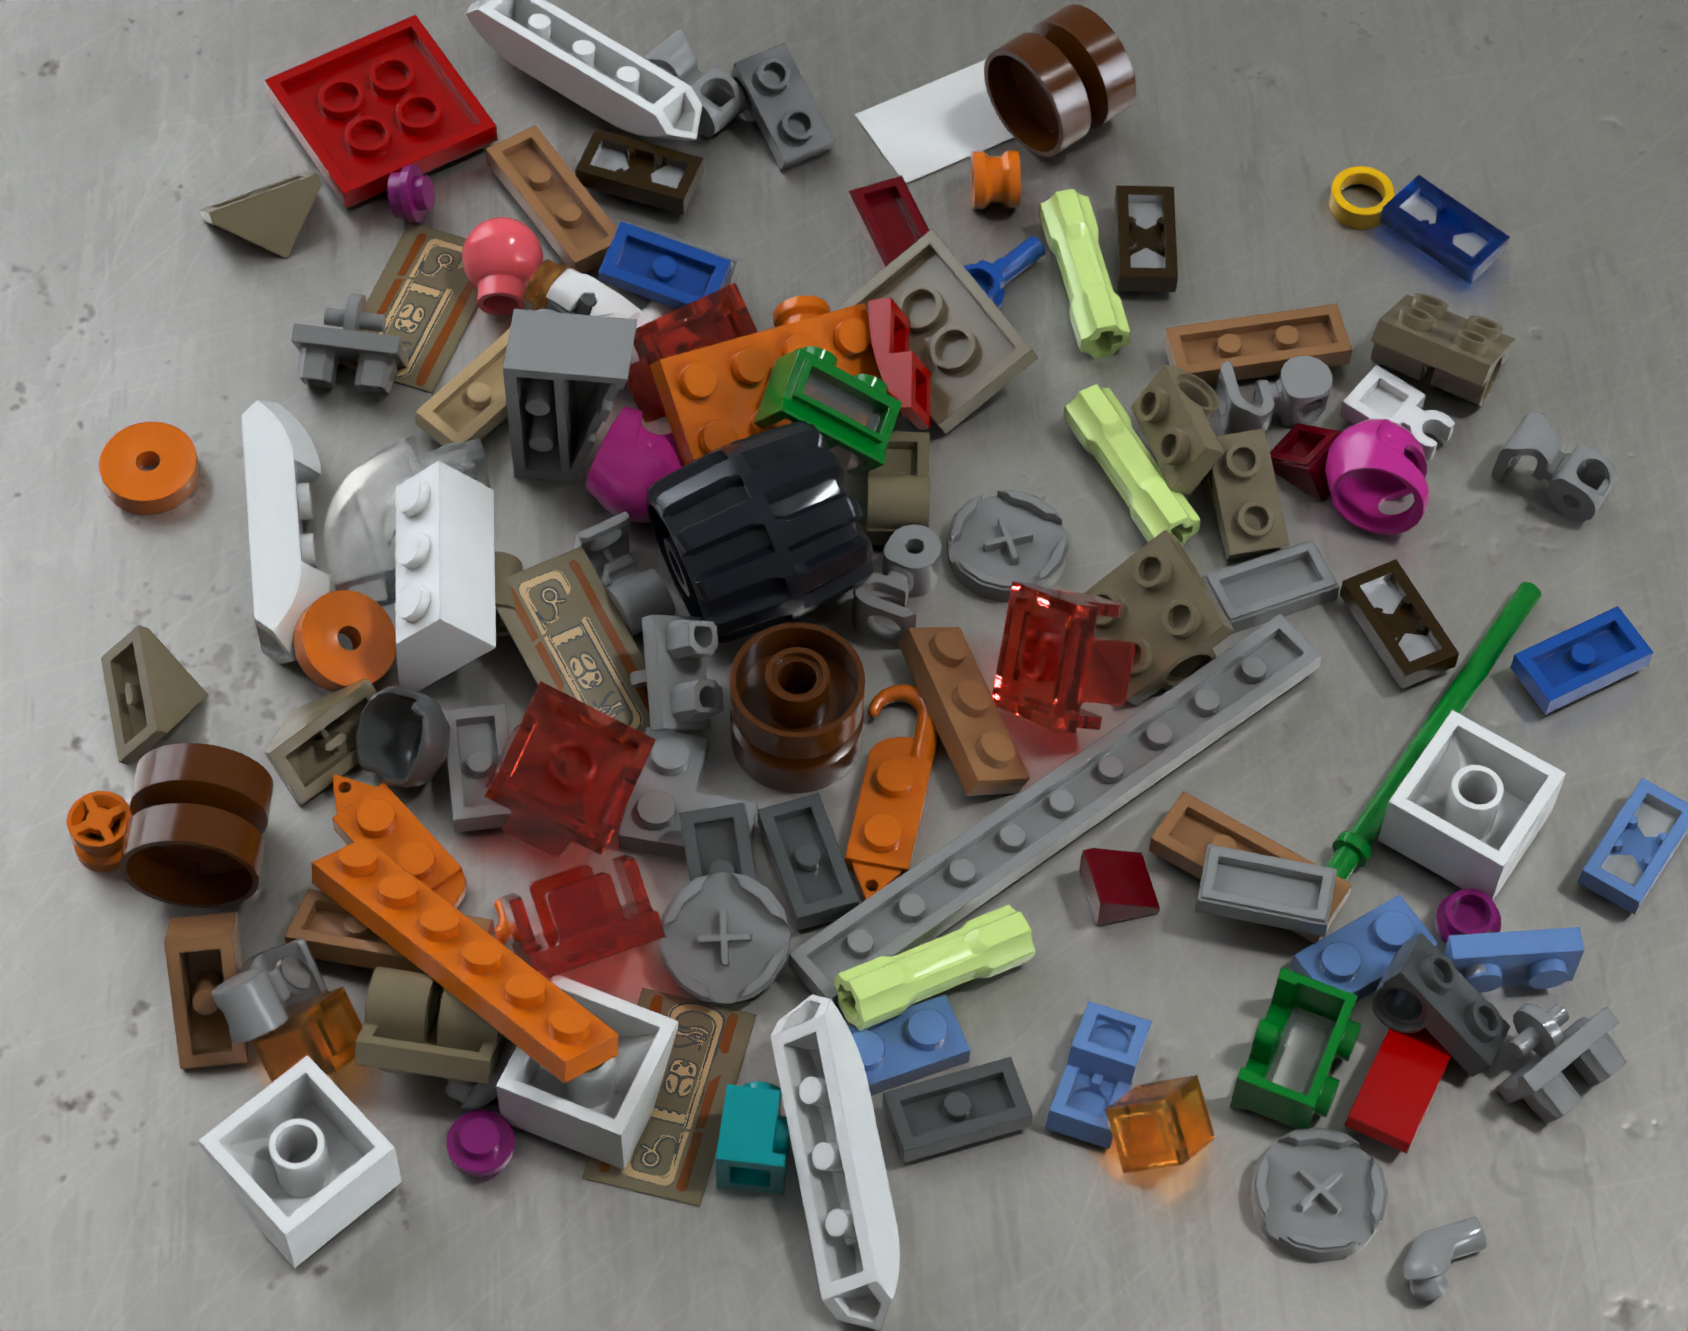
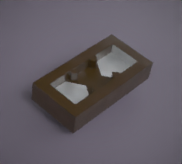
[575,128,704,215]
[1114,185,1178,292]
[1340,559,1459,689]

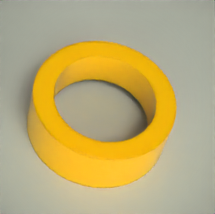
[1329,166,1395,230]

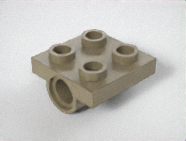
[1371,293,1515,406]
[1069,530,1235,706]
[355,966,507,1084]

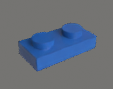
[599,221,731,321]
[1510,606,1654,715]

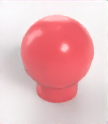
[462,217,543,315]

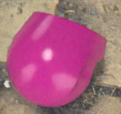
[585,406,684,523]
[1325,418,1429,535]

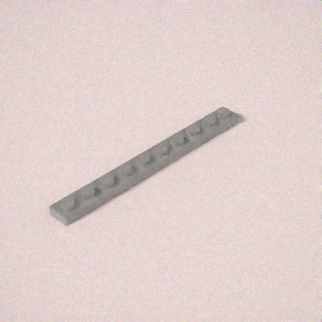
[788,614,1322,1007]

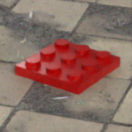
[265,14,498,209]

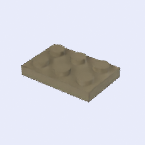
[841,229,1039,434]

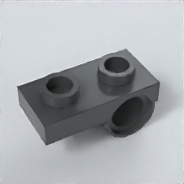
[731,43,835,170]
[1371,933,1511,1077]

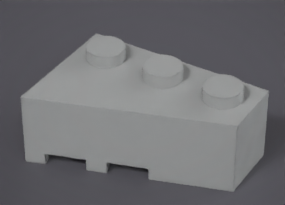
[503,309,637,482]

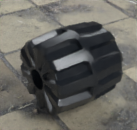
[646,421,874,643]

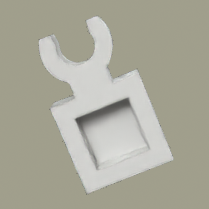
[1340,364,1455,461]

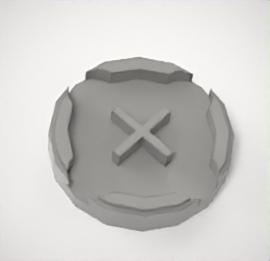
[946,490,1069,602]
[659,872,791,1004]
[1249,1127,1388,1262]

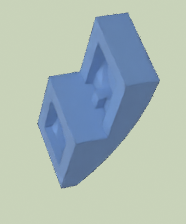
[1045,1001,1152,1149]

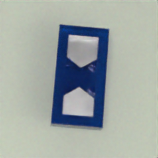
[1380,175,1510,284]

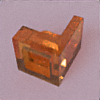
[251,987,363,1082]
[1105,1075,1214,1174]

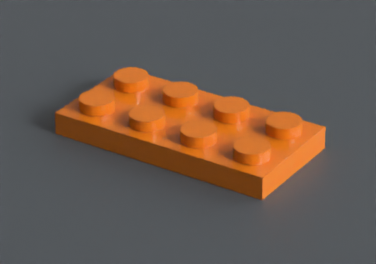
[650,303,902,466]

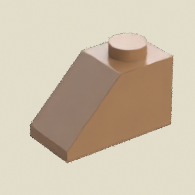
[164,912,248,1069]

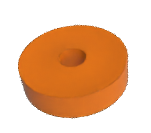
[99,422,200,515]
[293,590,396,692]

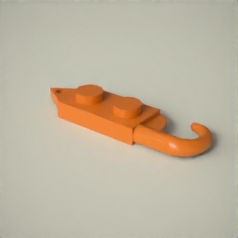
[845,684,939,902]
[332,774,514,945]

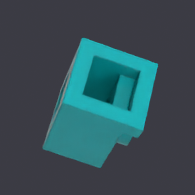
[716,1081,791,1195]

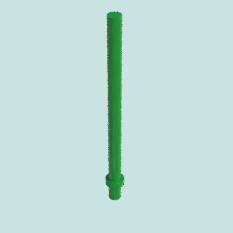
[1325,582,1542,881]

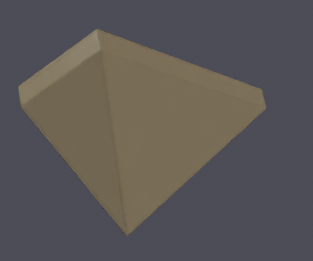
[199,171,322,259]
[101,625,208,765]
[264,679,377,805]

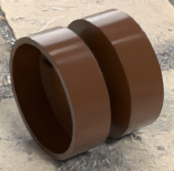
[984,4,1136,157]
[729,622,865,793]
[119,743,273,908]

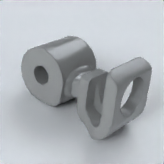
[643,30,746,137]
[1215,356,1333,435]
[1491,412,1618,521]
[574,511,675,636]
[852,524,942,648]
[211,938,329,1044]

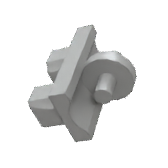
[291,293,410,395]
[629,614,724,732]
[1496,1003,1626,1124]

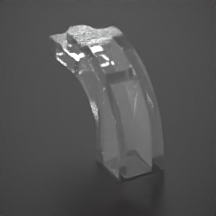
[324,435,490,607]

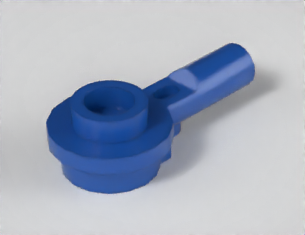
[964,236,1045,310]

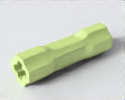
[1039,189,1130,359]
[1063,384,1200,546]
[834,905,1036,1031]

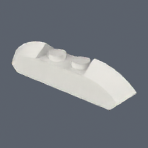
[466,0,702,142]
[241,400,330,664]
[771,994,900,1331]

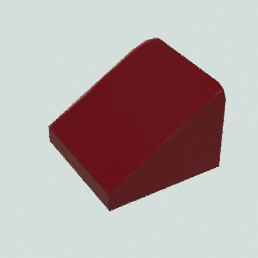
[1270,423,1342,501]
[1079,848,1160,926]

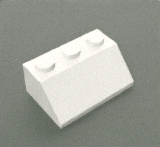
[395,460,496,692]

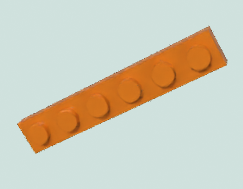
[311,838,619,1084]

